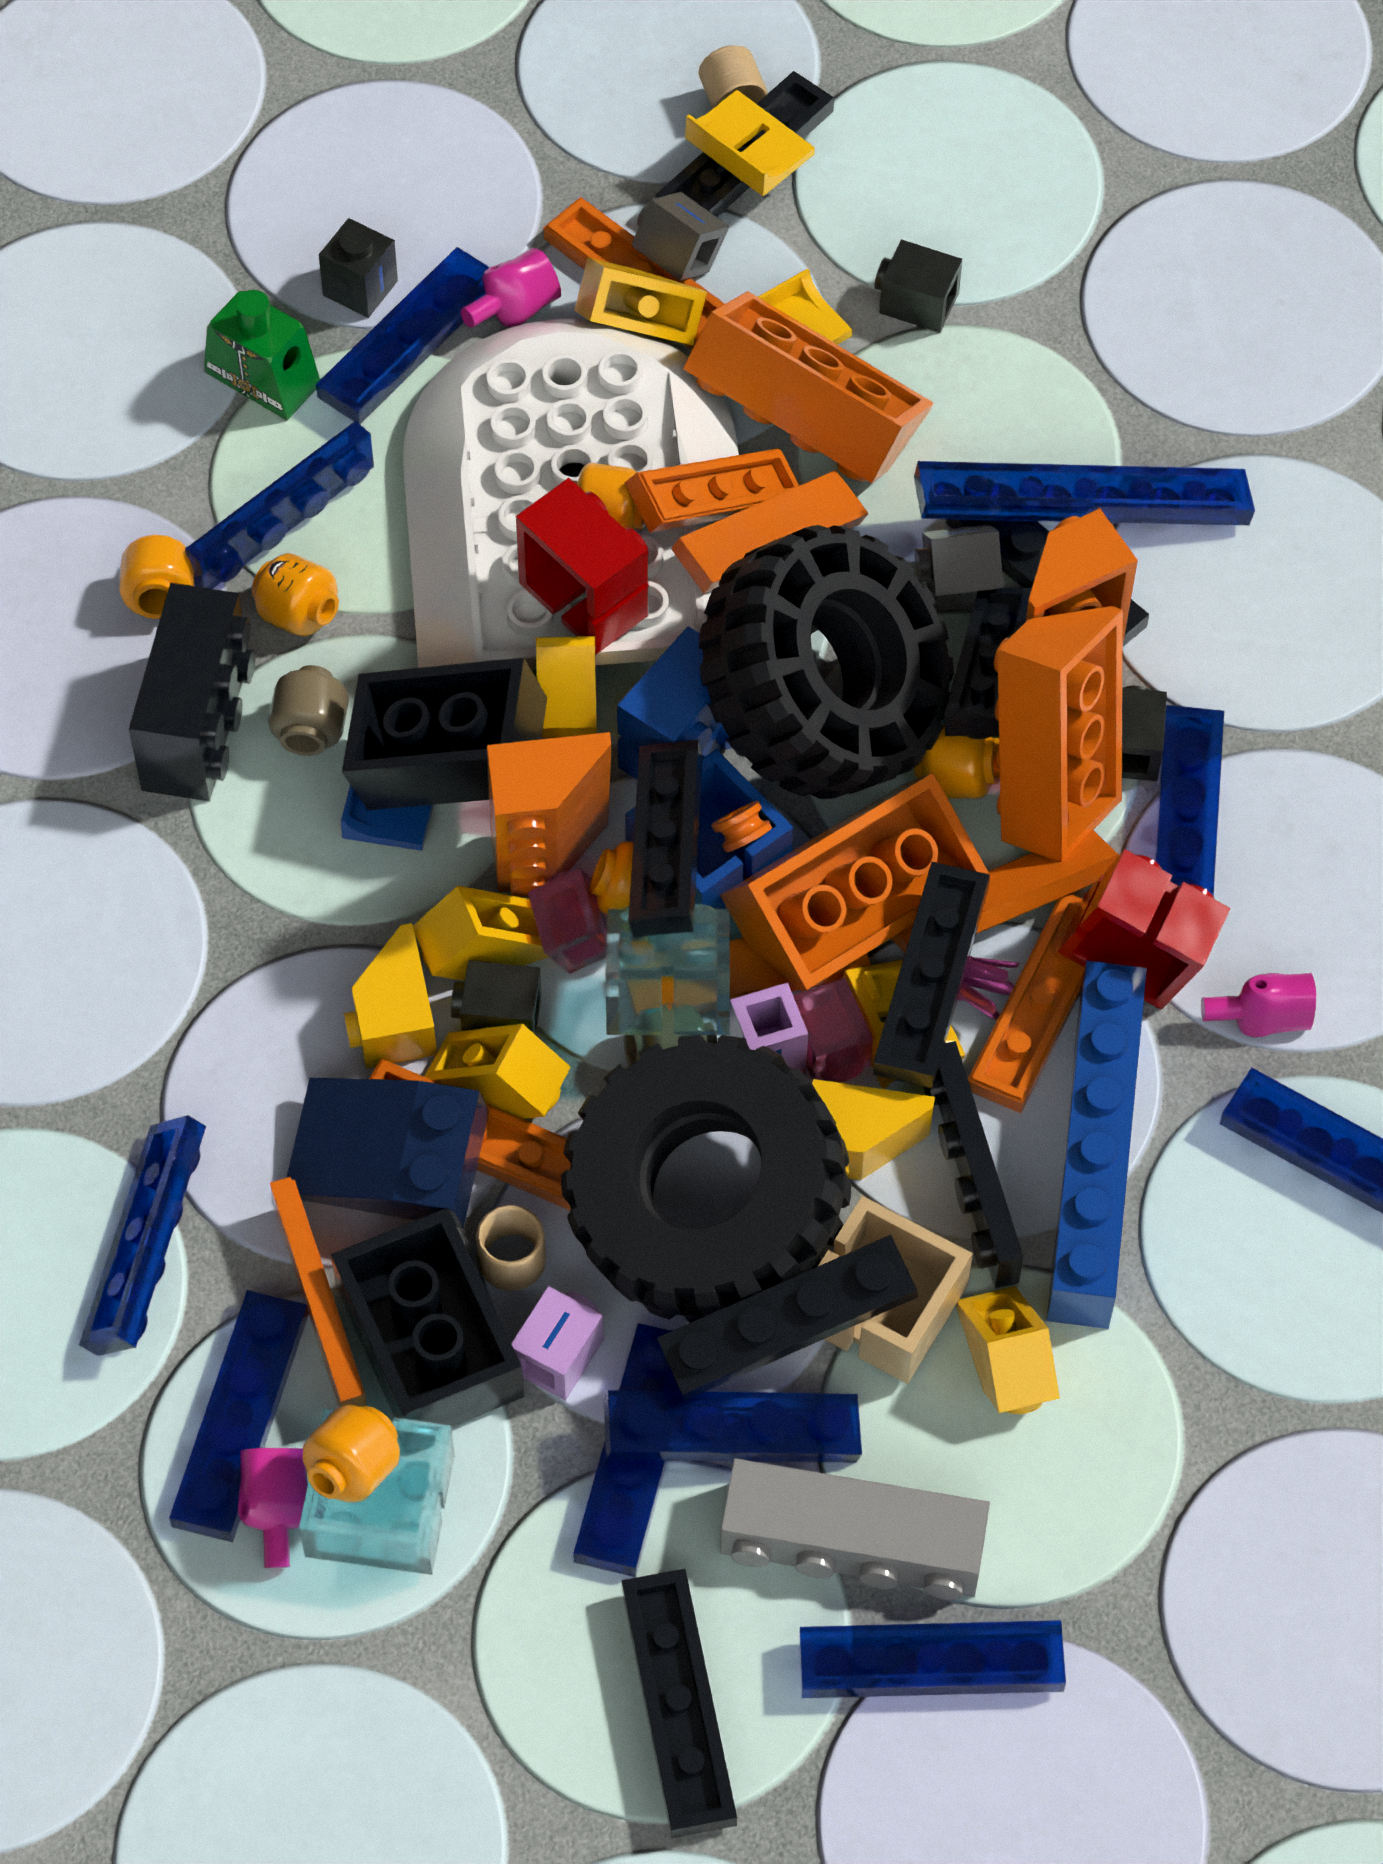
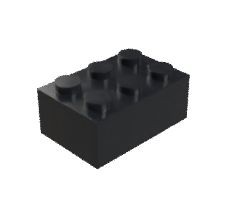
[129,583,255,802]
[342,657,547,810]
[331,1208,524,1445]

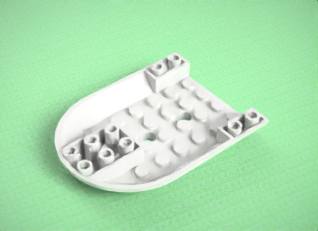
[403,318,739,670]

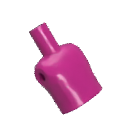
[460,248,561,328]
[1201,973,1316,1038]
[238,1448,313,1568]

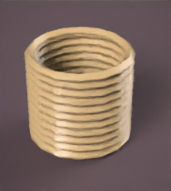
[698,45,768,109]
[476,1205,546,1291]

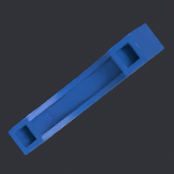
[1046,961,1147,1329]

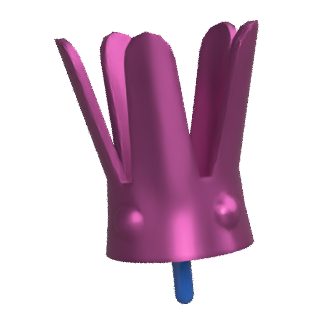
[958,956,1020,1021]

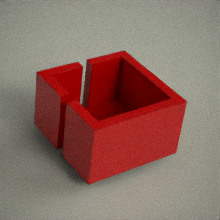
[516,478,649,655]
[1057,849,1231,1010]

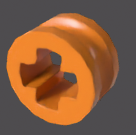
[711,801,772,852]

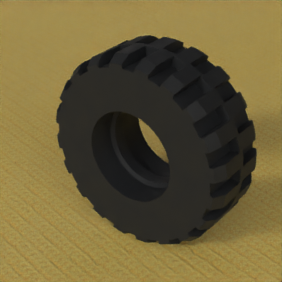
[698,525,954,799]
[561,1034,851,1323]

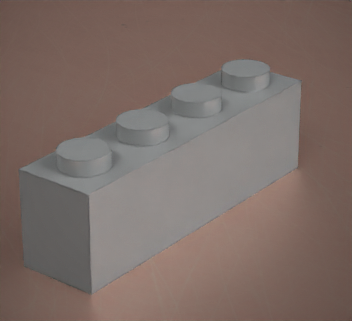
[720,1458,990,1600]

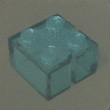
[605,904,730,1035]
[299,1408,455,1575]

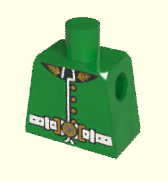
[204,290,321,421]

